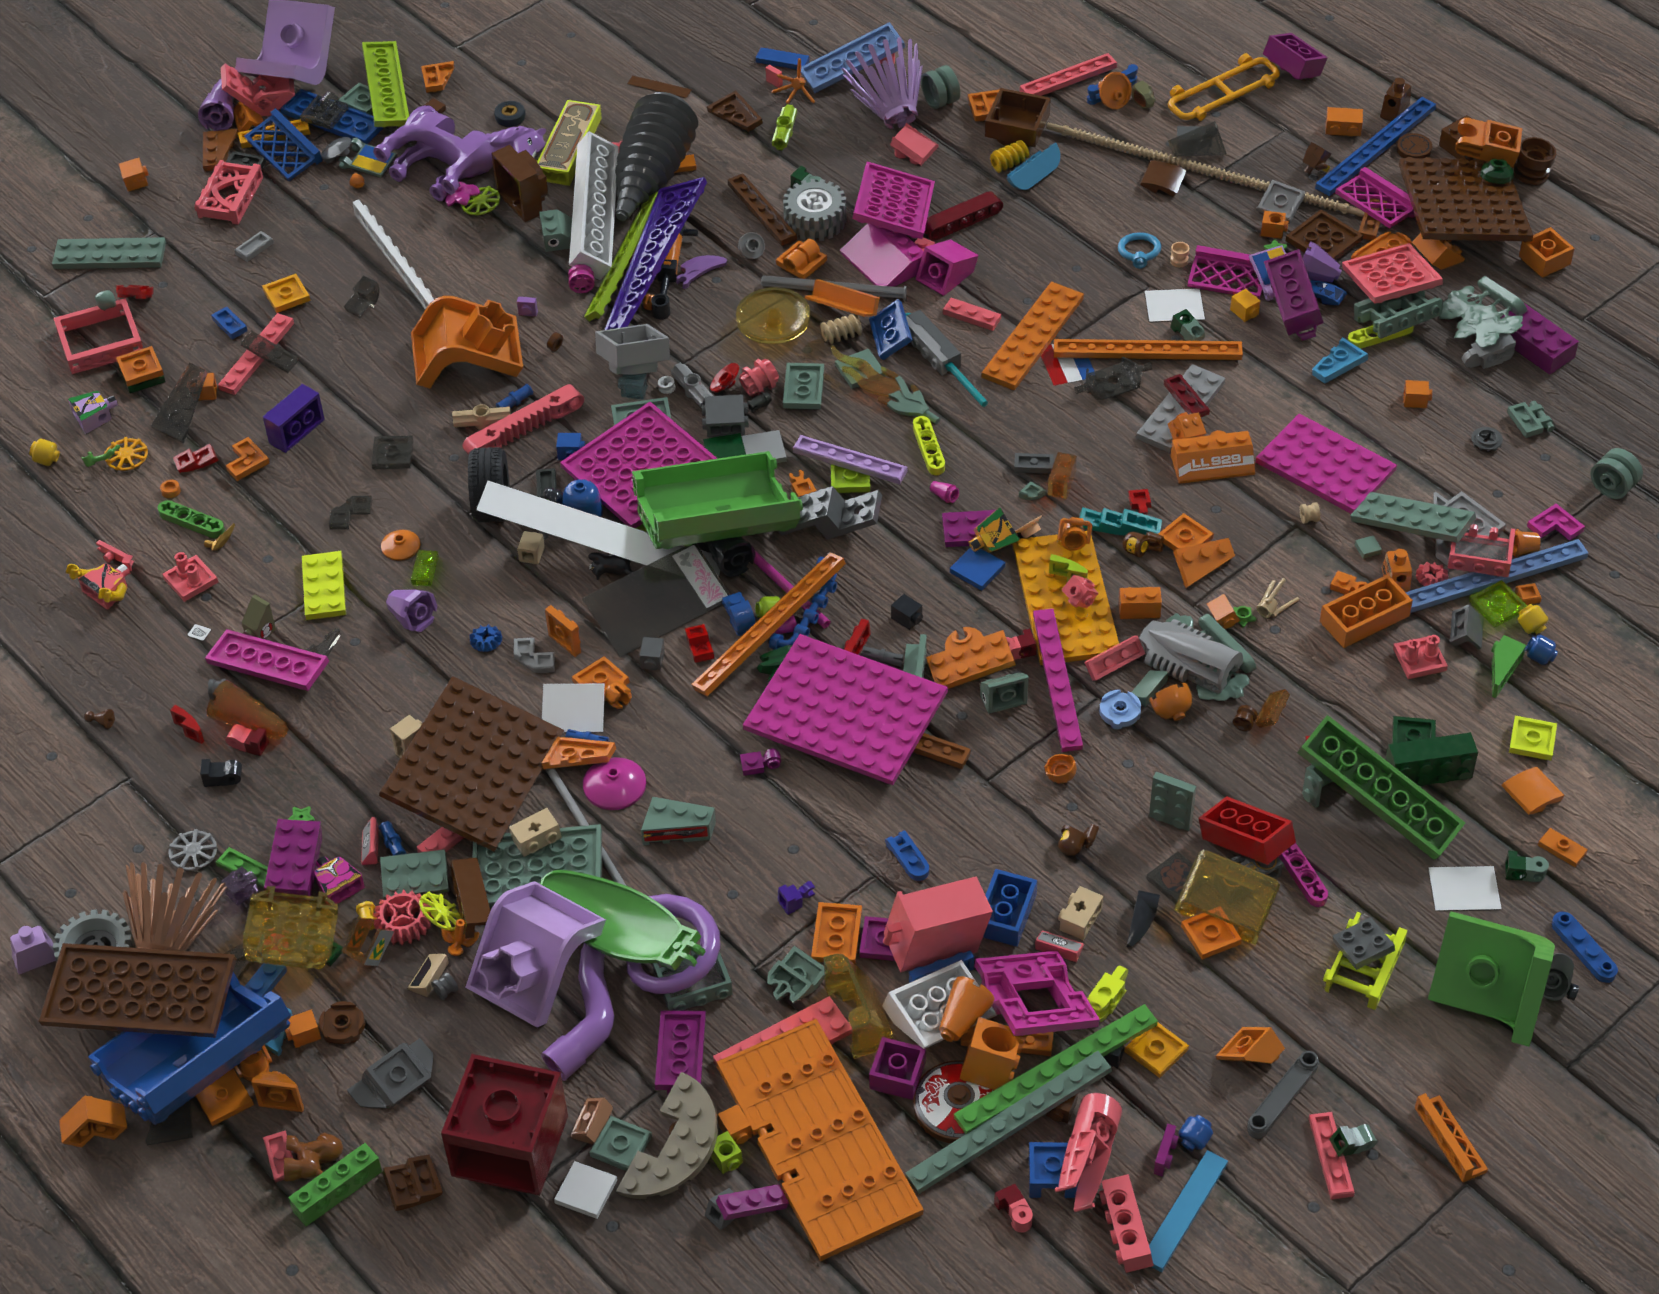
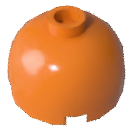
[1149,683,1192,721]

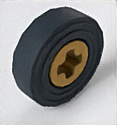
[494,101,526,127]

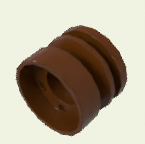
[1512,137,1556,185]

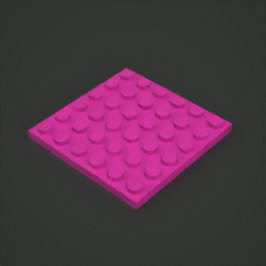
[560,402,717,529]

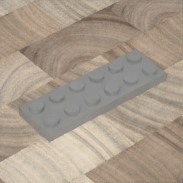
[1136,364,1226,453]

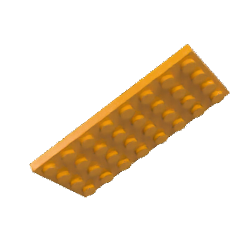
[1012,531,1119,665]

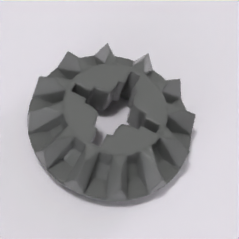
[1471,427,1503,452]

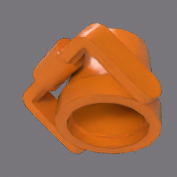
[1057,517,1092,551]
[234,1045,273,1081]

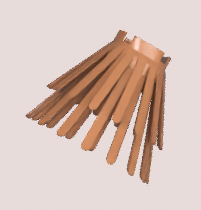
[122,862,227,951]

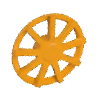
[104,437,148,471]

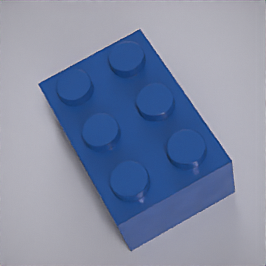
[983,869,1037,947]

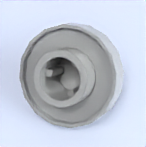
[738,232,765,260]

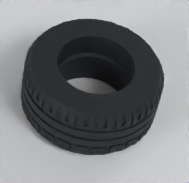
[468,447,510,523]

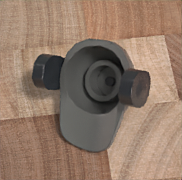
[1543,953,1579,1001]

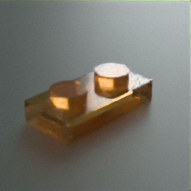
[1255,689,1290,728]

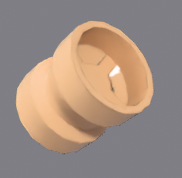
[1170,242,1190,268]

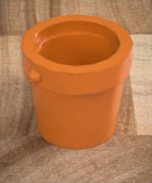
[1512,529,1541,558]

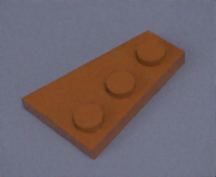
[203,129,239,171]

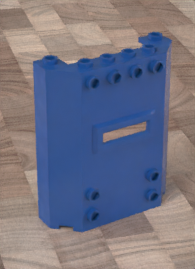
[88,972,291,1125]

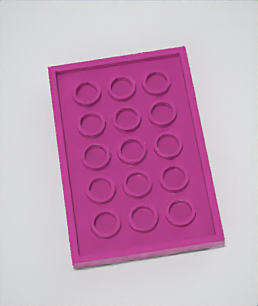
[852,162,935,239]
[1255,414,1397,514]

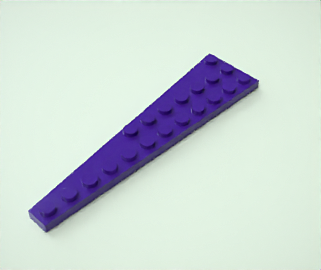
[605,177,707,330]

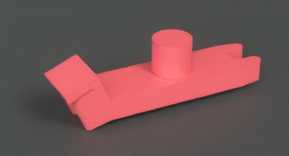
[96,540,134,571]

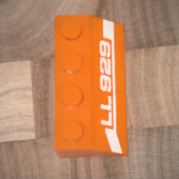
[1171,431,1255,484]

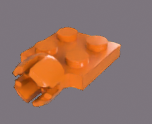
[572,656,632,709]

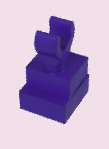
[778,881,815,915]

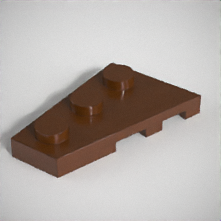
[707,90,763,132]

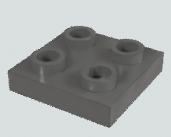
[1333,917,1395,970]

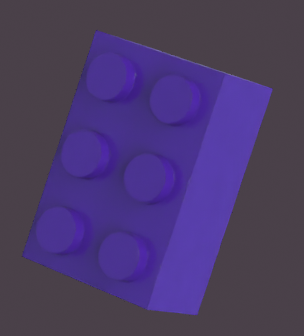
[263,384,325,453]

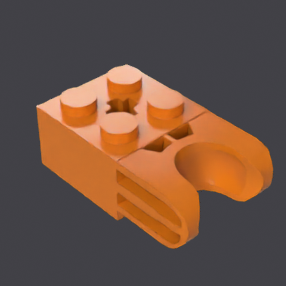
[1455,118,1522,168]

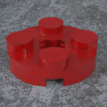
[116,285,154,299]

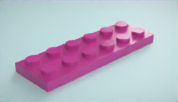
[205,629,329,691]

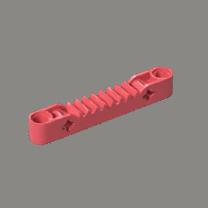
[462,384,584,455]

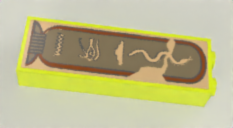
[537,100,602,186]

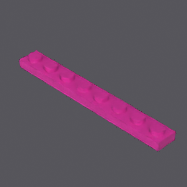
[1033,609,1083,752]

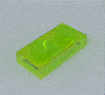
[411,550,439,586]

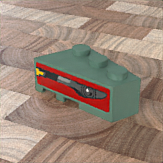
[641,797,716,845]

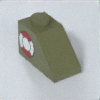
[242,595,276,639]

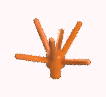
[772,58,815,104]

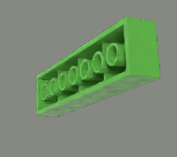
[1297,715,1466,860]

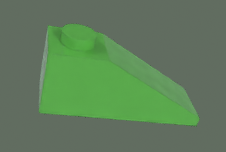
[1491,635,1526,698]

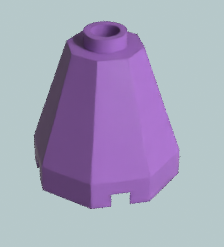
[1303,241,1342,282]
[386,590,438,632]

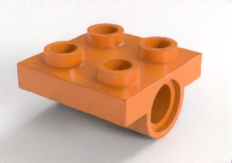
[776,239,827,279]

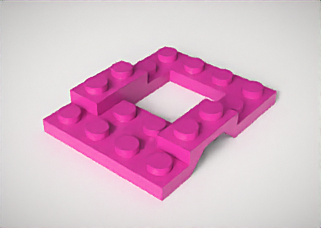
[974,951,1100,1036]

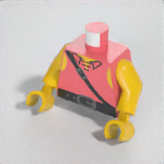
[65,564,130,610]

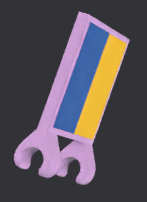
[1249,245,1286,301]

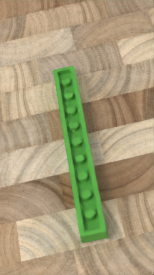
[954,1004,1158,1134]

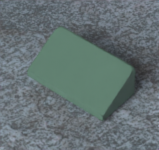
[1131,670,1168,707]

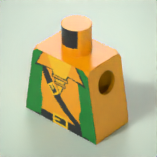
[968,508,1020,553]

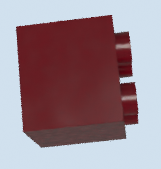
[441,1054,568,1196]

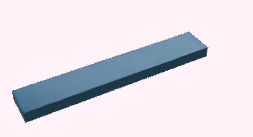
[1149,1150,1228,1272]

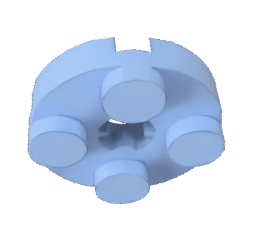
[1099,690,1141,729]

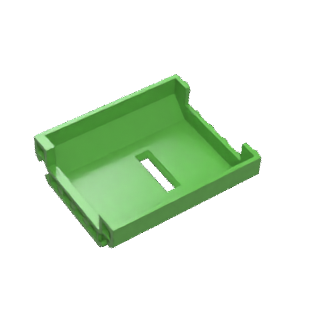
[632,451,803,549]

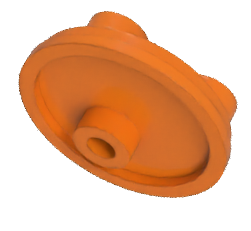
[1098,72,1132,109]

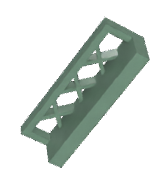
[903,634,927,678]

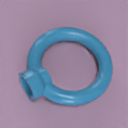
[1118,233,1161,269]

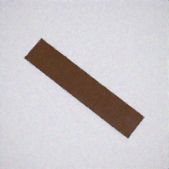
[627,75,692,98]

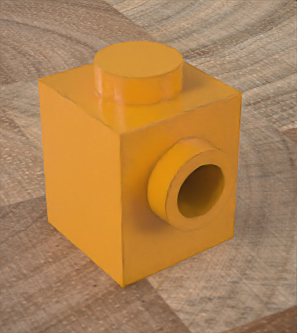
[1230,289,1260,322]

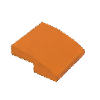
[1501,767,1564,815]

